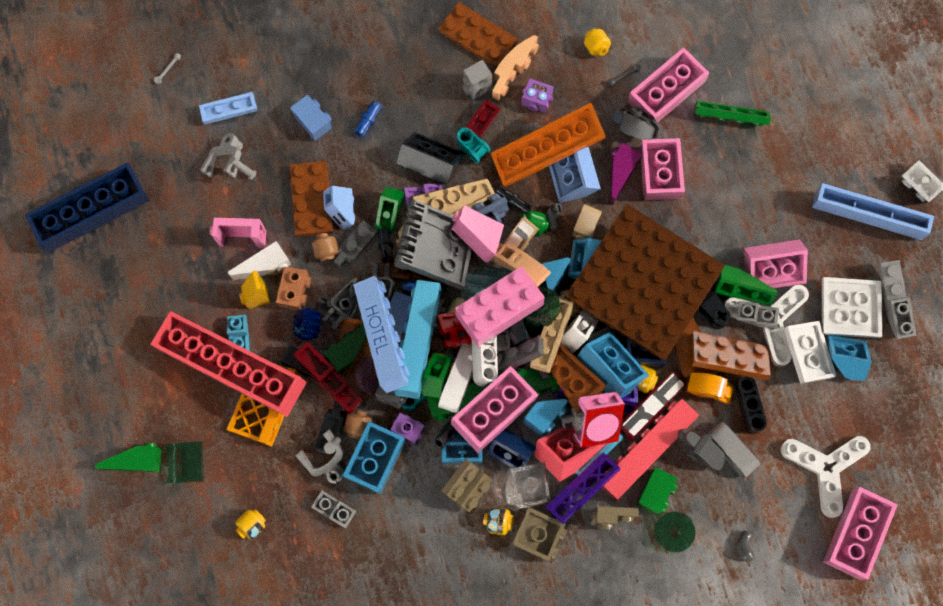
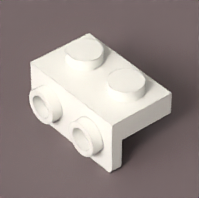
[902,160,943,203]

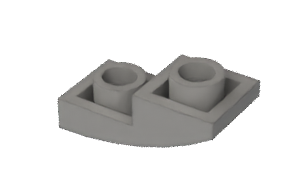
[737,301,779,328]
[311,490,356,528]

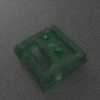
[166,441,204,484]

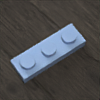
[199,92,258,125]

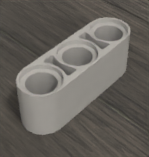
[707,422,760,478]

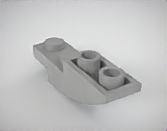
[878,260,917,339]

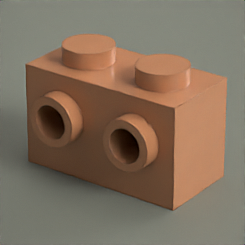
[276,266,311,311]

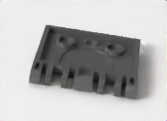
[394,200,472,290]

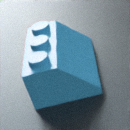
[576,332,649,399]

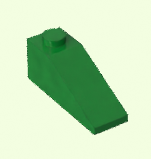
[715,265,777,306]
[95,443,162,473]

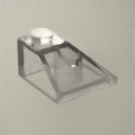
[502,462,551,509]

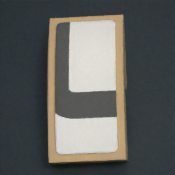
[504,217,539,251]

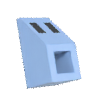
[323,186,355,230]

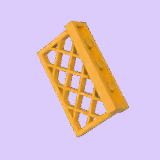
[227,364,301,447]

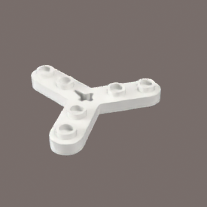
[724,285,809,367]
[781,436,870,518]

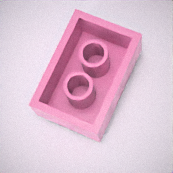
[640,138,685,201]

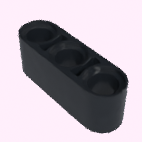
[735,376,767,434]

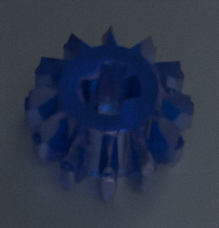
[292,307,322,341]

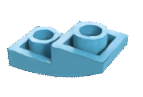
[227,314,250,351]

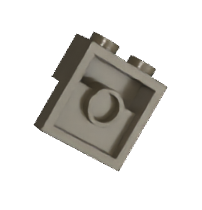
[441,458,493,512]
[590,506,639,530]
[512,507,567,562]

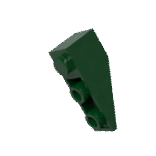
[324,322,368,374]

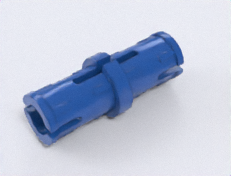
[353,101,382,137]

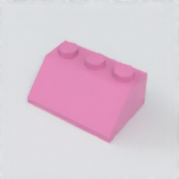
[744,239,808,288]

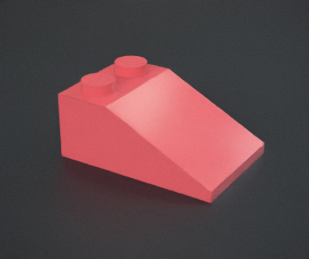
[534,426,606,482]

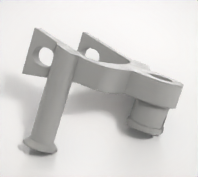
[200,133,256,180]
[295,429,345,483]

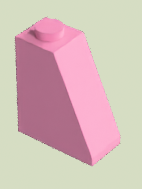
[452,205,504,263]

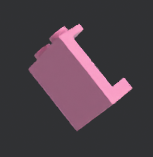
[210,218,266,249]

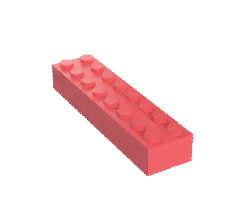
[150,311,307,417]

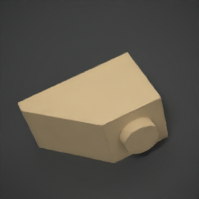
[572,204,602,239]

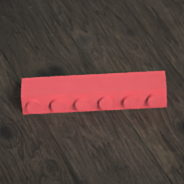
[601,399,699,501]

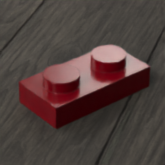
[465,99,501,139]

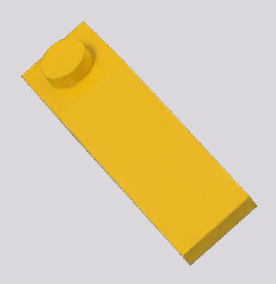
[239,270,271,309]

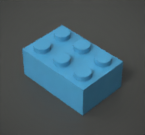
[343,421,406,495]

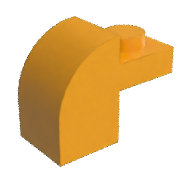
[687,373,734,404]

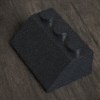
[396,132,464,185]

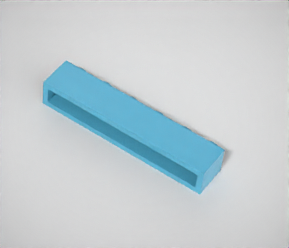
[394,280,441,399]

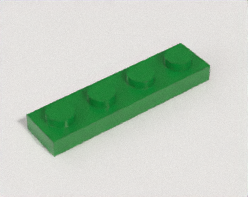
[695,100,771,126]

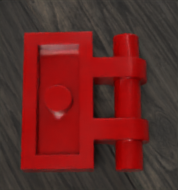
[435,312,472,348]

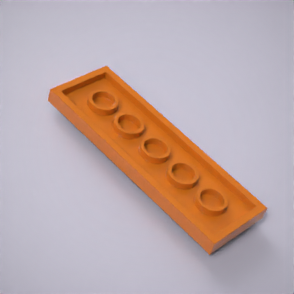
[491,103,606,187]

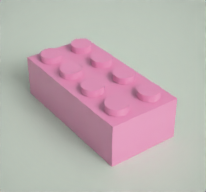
[627,47,709,123]
[455,266,545,347]
[451,366,538,453]
[823,487,897,580]

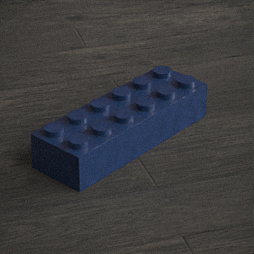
[25,162,150,253]

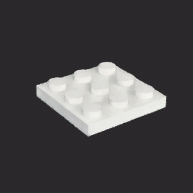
[822,277,882,339]

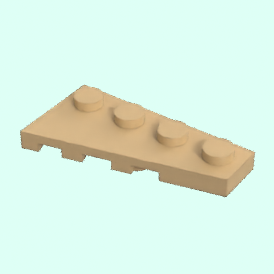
[412,179,495,215]

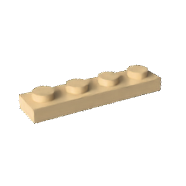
[530,297,574,373]

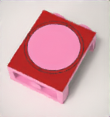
[574,392,625,448]

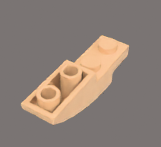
[492,35,539,101]
[491,243,550,287]

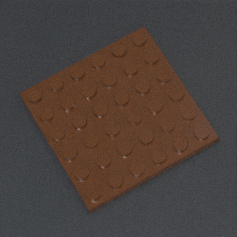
[564,203,725,361]

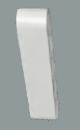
[472,289,498,387]
[438,343,473,413]

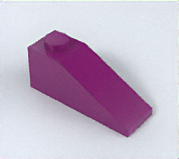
[610,142,642,205]

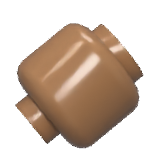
[312,233,339,262]
[344,409,372,439]

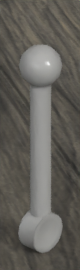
[154,53,181,84]

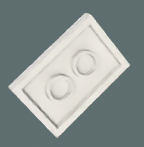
[783,321,836,384]

